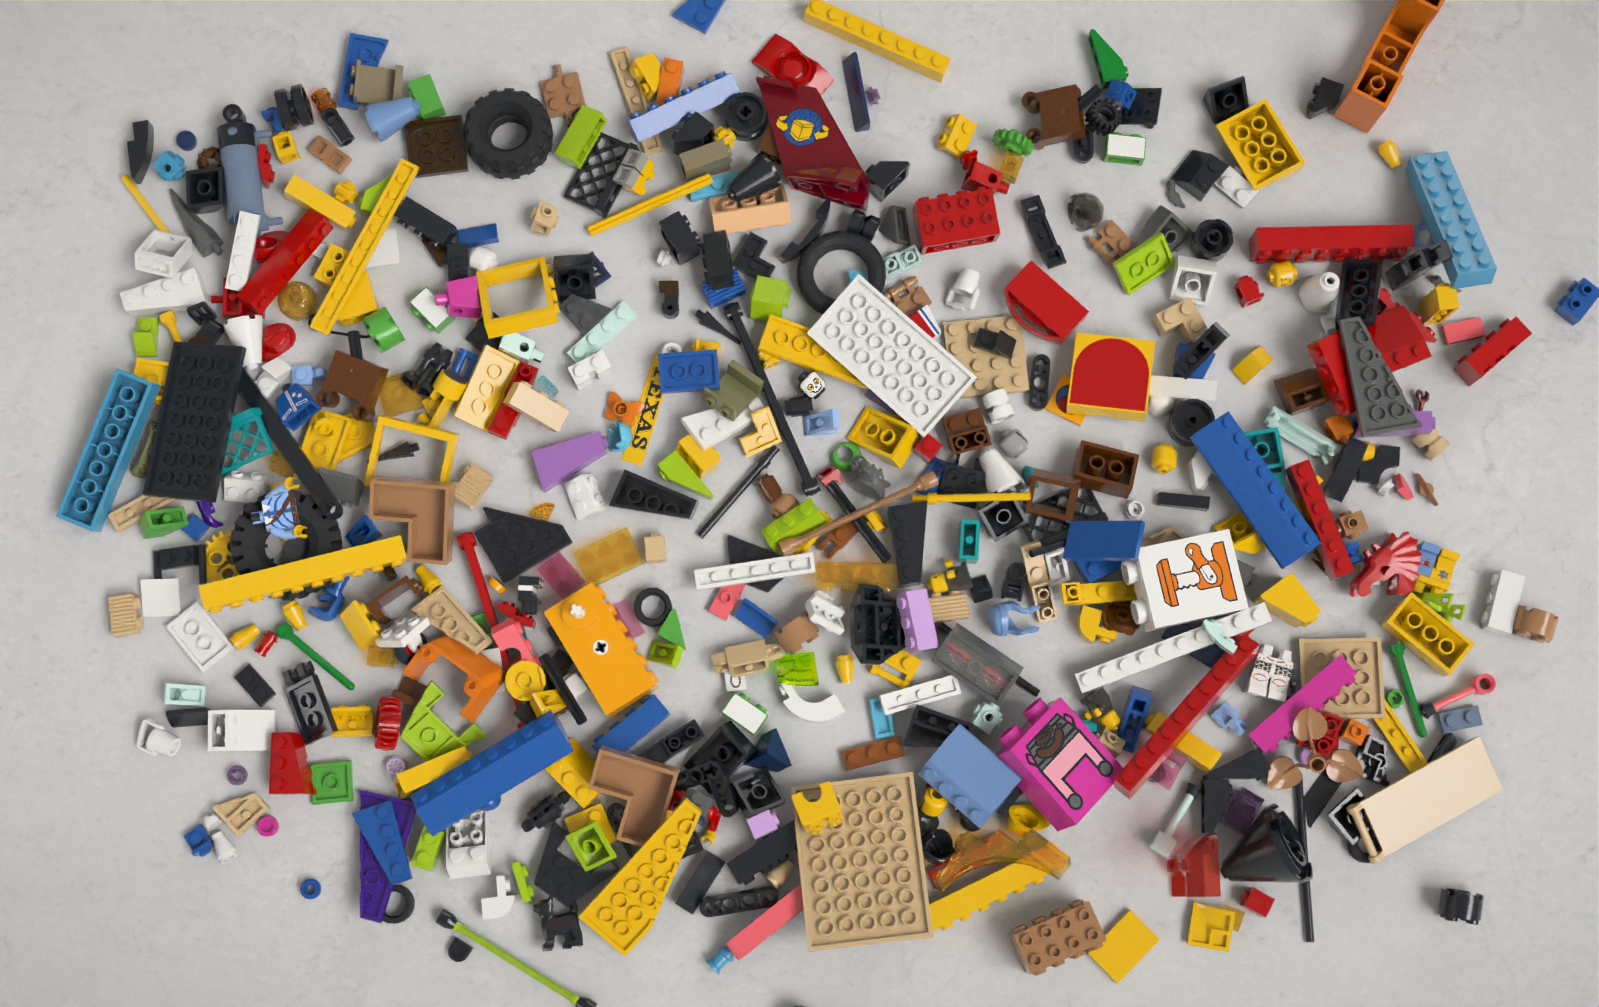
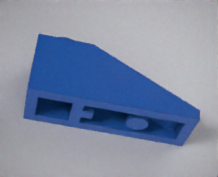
[1117,685,1152,753]

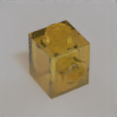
[999,151,1025,184]
[269,449,295,478]
[366,645,398,669]

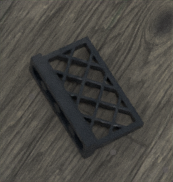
[563,132,640,218]
[1022,487,1109,546]

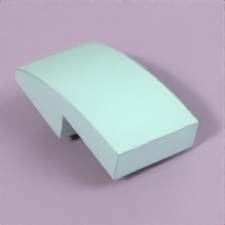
[883,244,925,278]
[1202,619,1238,655]

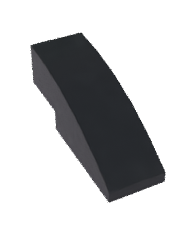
[127,120,154,184]
[1323,436,1368,502]

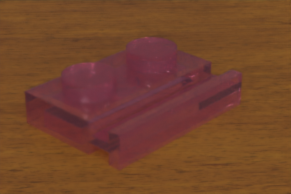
[537,551,585,600]
[613,598,645,639]

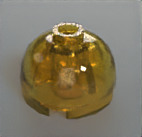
[278,281,318,321]

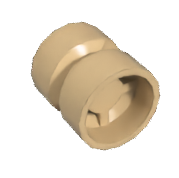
[1412,428,1450,461]

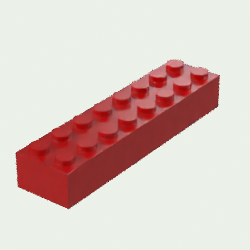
[1249,224,1415,264]

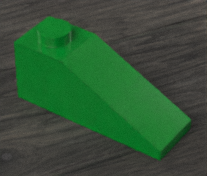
[1088,29,1129,89]

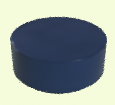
[176,131,197,151]

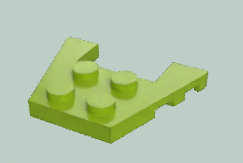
[400,680,487,762]

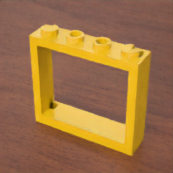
[476,256,560,339]
[364,415,460,490]

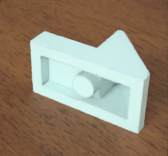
[163,683,206,707]

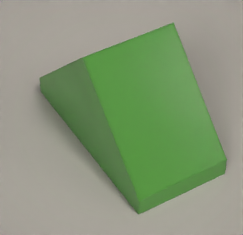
[657,609,686,650]

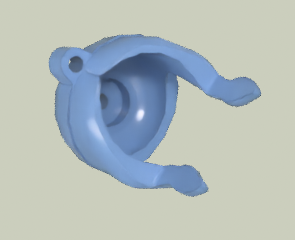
[987,601,1040,636]

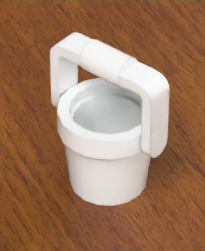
[946,268,980,311]
[136,718,181,757]

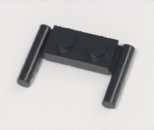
[153,544,207,585]

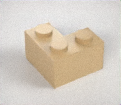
[1152,297,1208,345]

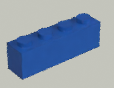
[592,694,671,754]

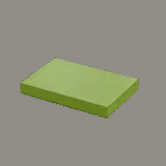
[1113,232,1175,296]

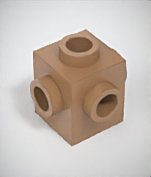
[1335,510,1369,540]

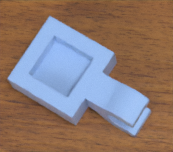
[292,365,327,386]
[1210,701,1248,736]

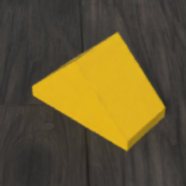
[1232,346,1274,385]
[530,689,567,718]

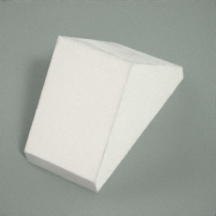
[1043,547,1070,586]

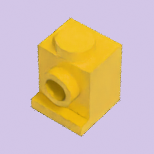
[272,131,301,164]

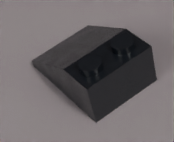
[683,720,758,795]

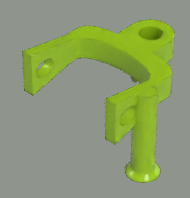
[1413,592,1466,624]

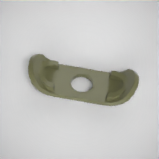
[131,421,157,478]

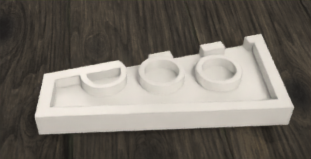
[681,397,764,451]

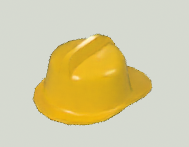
[1006,804,1050,837]

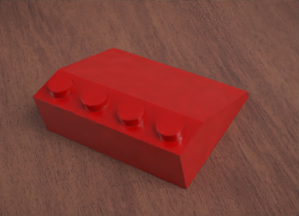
[1330,305,1432,373]

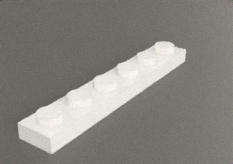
[694,552,816,591]

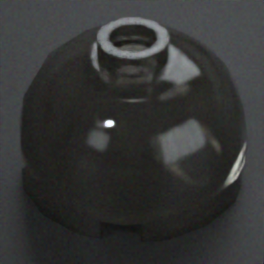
[1067,192,1104,232]

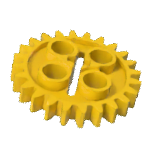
[206,529,239,583]

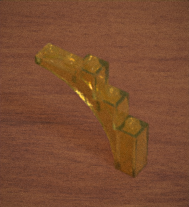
[934,828,1071,892]

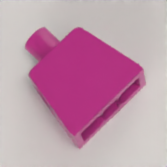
[434,276,482,318]

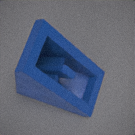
[346,514,383,547]

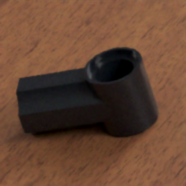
[322,108,355,147]

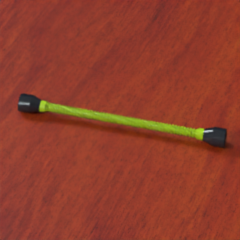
[436,909,598,1007]

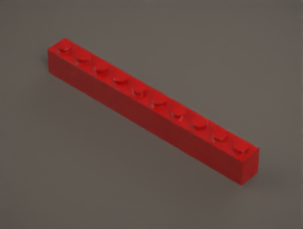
[1114,633,1259,800]

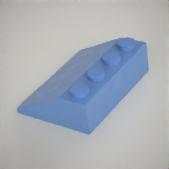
[918,724,1022,828]

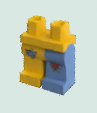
[1411,541,1460,594]

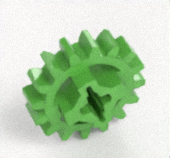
[992,128,1034,157]

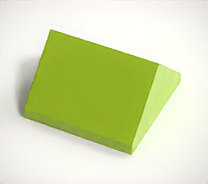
[565,820,617,872]

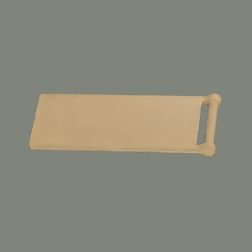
[1346,737,1502,864]

